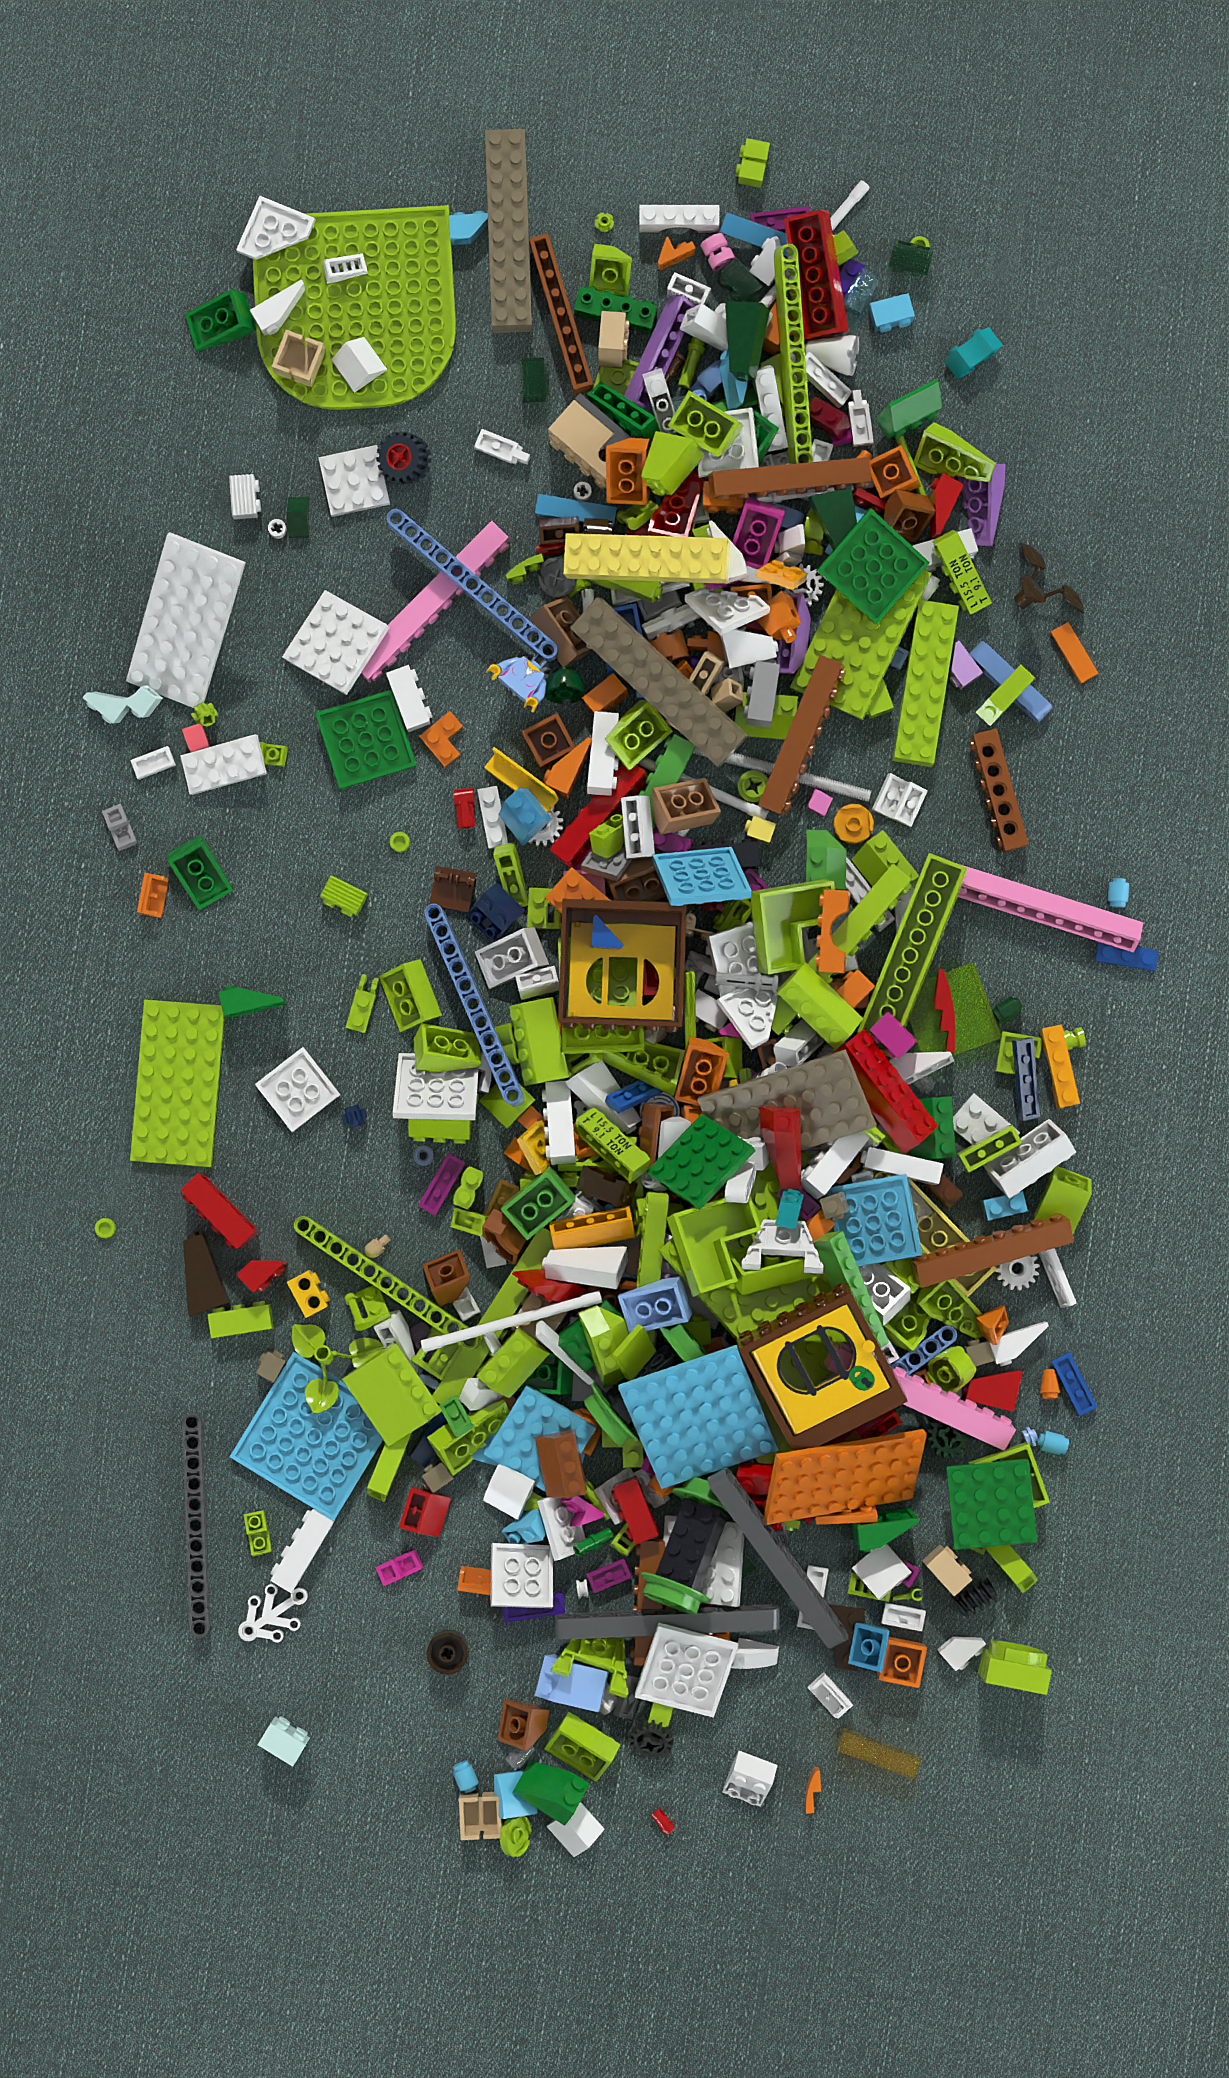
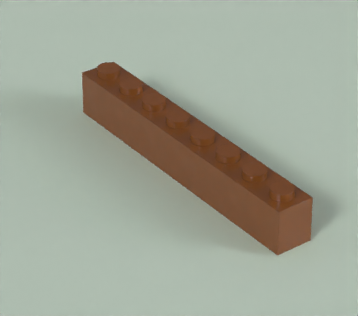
[529,233,593,396]
[708,457,872,502]
[758,655,846,816]
[910,1213,1074,1288]

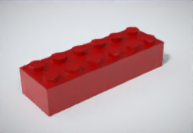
[784,209,849,340]
[832,1028,938,1154]

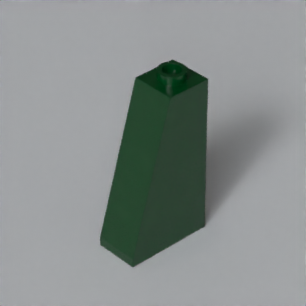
[725,301,770,382]
[808,488,857,550]

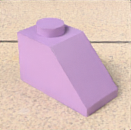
[949,641,983,690]

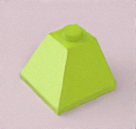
[589,244,632,296]
[479,1073,536,1129]

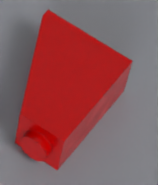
[961,1370,1023,1412]

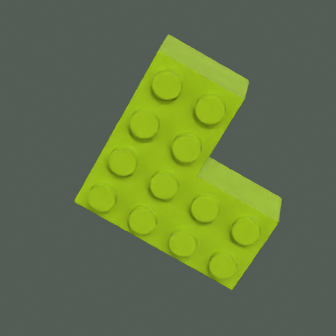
[751,879,838,974]
[667,1196,762,1297]

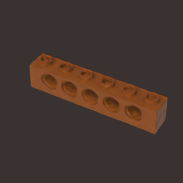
[969,728,1029,853]

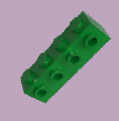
[574,286,657,334]
[587,381,660,443]

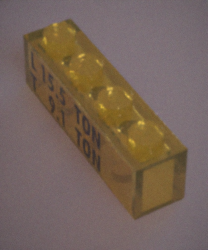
[835,1727,921,1779]

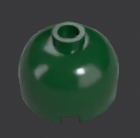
[545,667,585,704]

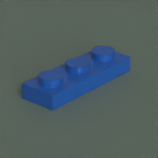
[1095,941,1159,971]
[605,1080,663,1114]
[1051,1352,1098,1416]

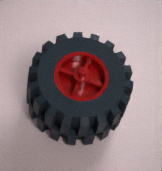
[376,431,431,485]

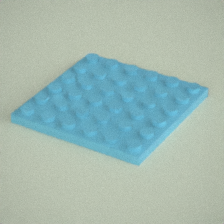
[618,1345,778,1489]
[230,1351,383,1521]

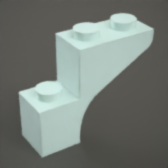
[83,685,163,724]

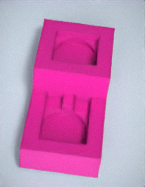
[375,1549,424,1586]

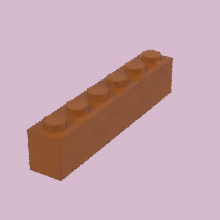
[630,1539,665,1666]

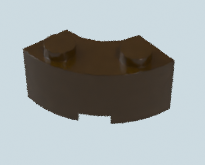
[575,1165,638,1208]

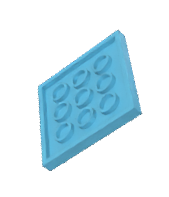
[652,847,752,906]
[827,1174,923,1266]
[484,1385,597,1492]

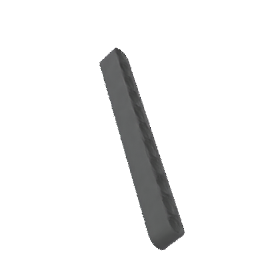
[182,1412,211,1638]
[708,1468,849,1649]
[555,1605,780,1639]

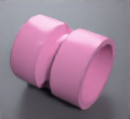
[700,233,736,271]

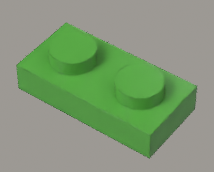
[439,1395,475,1438]

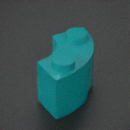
[944,327,1003,380]

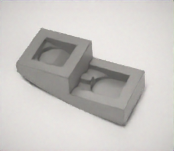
[102,803,138,851]

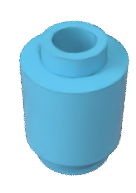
[1108,878,1129,908]
[1037,1430,1069,1455]
[453,1760,479,1793]

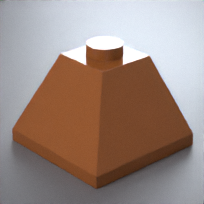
[423,1249,471,1307]
[497,1699,549,1751]

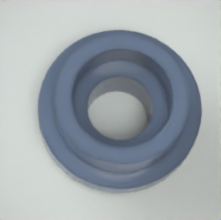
[413,1146,434,1166]

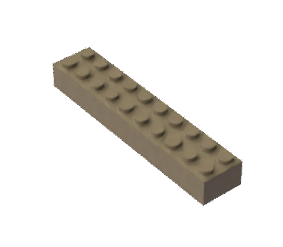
[485,129,532,333]
[570,598,748,767]

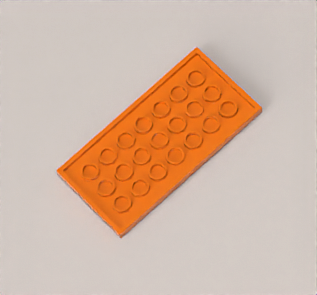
[763,1429,927,1525]

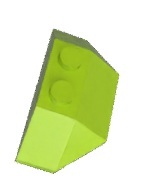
[578,1306,629,1389]

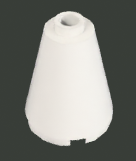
[804,335,859,376]

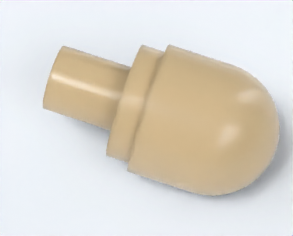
[364,1234,391,1258]

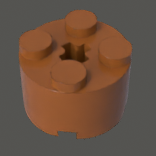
[648,629,690,665]

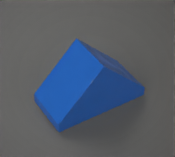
[591,915,623,949]

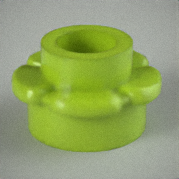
[595,213,614,232]

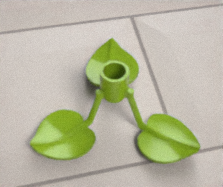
[292,1324,384,1414]

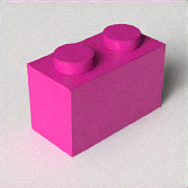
[870,1012,917,1059]

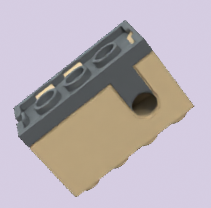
[548,393,632,489]

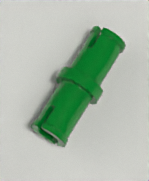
[573,1528,614,1557]

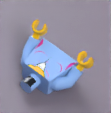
[486,654,547,712]

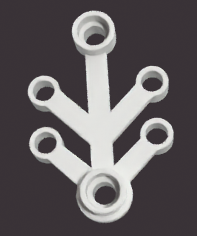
[238,1584,308,1643]

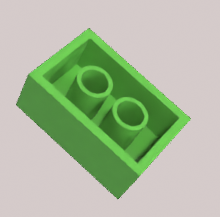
[501,1166,576,1240]

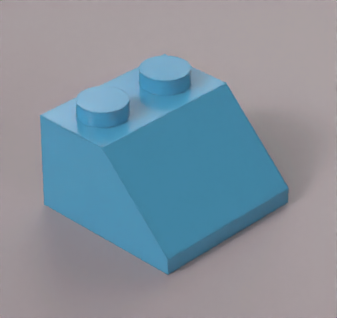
[498,788,552,845]
[848,1623,890,1672]

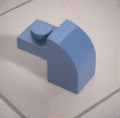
[689,359,723,401]

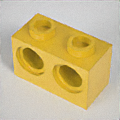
[287,1270,330,1318]

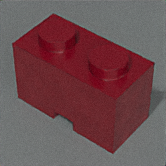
[809,396,851,441]

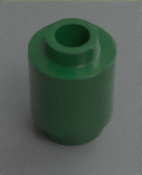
[991,996,1023,1024]

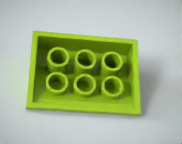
[342,1343,442,1446]

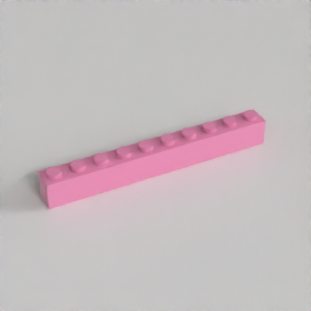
[361,521,509,683]
[956,863,1143,952]
[823,1341,1016,1451]

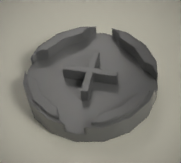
[538,557,577,598]

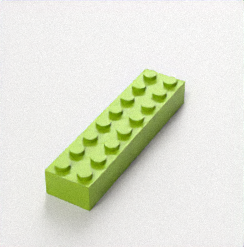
[892,600,959,767]

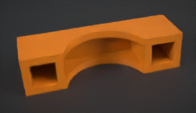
[816,889,850,974]

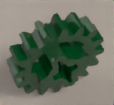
[926,1419,970,1457]

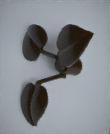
[1014,542,1085,614]

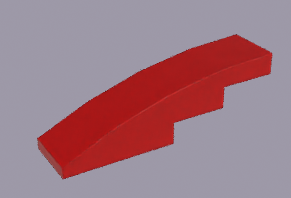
[933,969,956,1053]

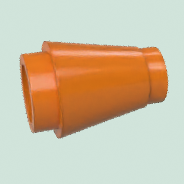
[1040,1369,1060,1399]

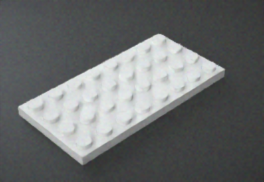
[126,532,246,708]

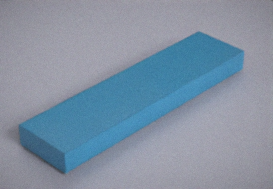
[720,212,788,257]
[535,494,617,528]

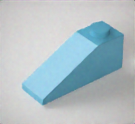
[720,349,748,411]

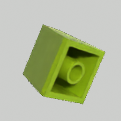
[641,431,704,496]
[1034,1166,1092,1234]

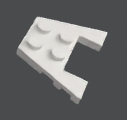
[741,1219,823,1274]

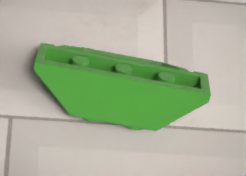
[805,830,847,891]

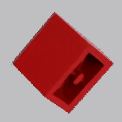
[237,1260,287,1293]
[399,1486,451,1537]

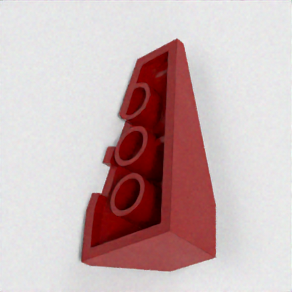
[648,470,705,537]
[760,1106,801,1190]

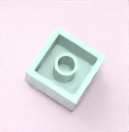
[258,1716,310,1766]

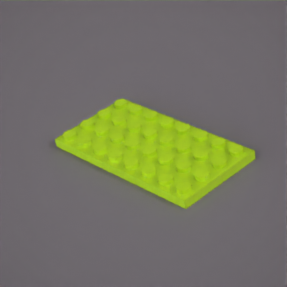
[790,570,932,720]
[130,1000,225,1167]

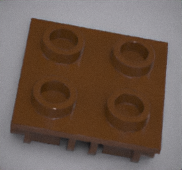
[429,866,476,912]

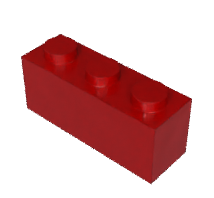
[611,1475,659,1544]

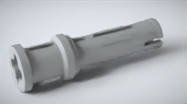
[715,972,778,993]

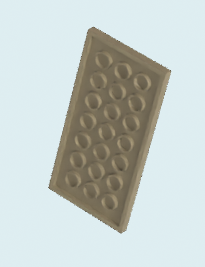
[697,1049,876,1160]

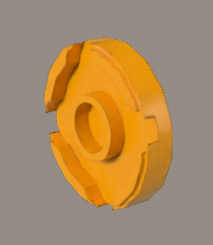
[833,804,874,844]

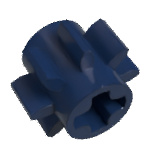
[341,1104,367,1128]

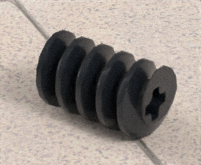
[952,1578,998,1619]

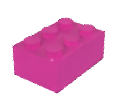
[732,497,785,569]

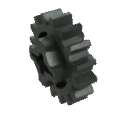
[629,1720,674,1760]

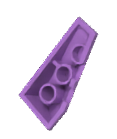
[958,464,1005,546]

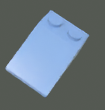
[618,1275,692,1334]
[535,1654,609,1712]

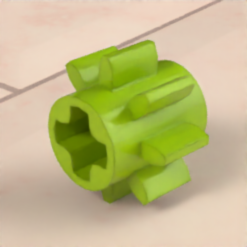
[191,702,218,727]

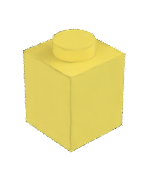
[744,816,776,845]

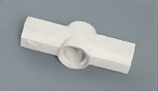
[641,604,701,640]

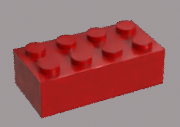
[180,1173,259,1249]

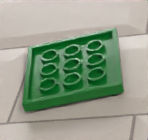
[816,508,930,624]
[315,690,416,790]
[646,1113,756,1210]
[946,1458,1037,1550]

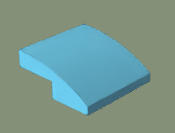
[494,1770,537,1819]

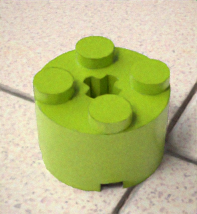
[927,1346,976,1393]

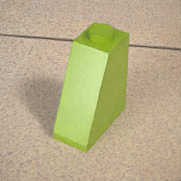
[985,1545,1038,1593]

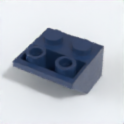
[466,883,526,943]

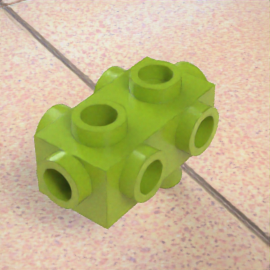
[713,898,752,932]

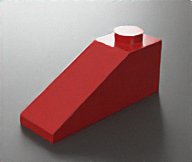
[929,473,964,540]

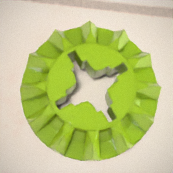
[738,770,768,803]

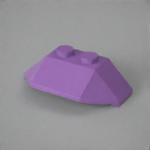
[766,593,811,674]

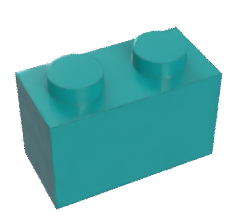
[775,1189,804,1229]

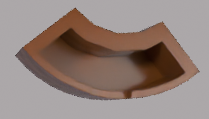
[482,1209,528,1266]

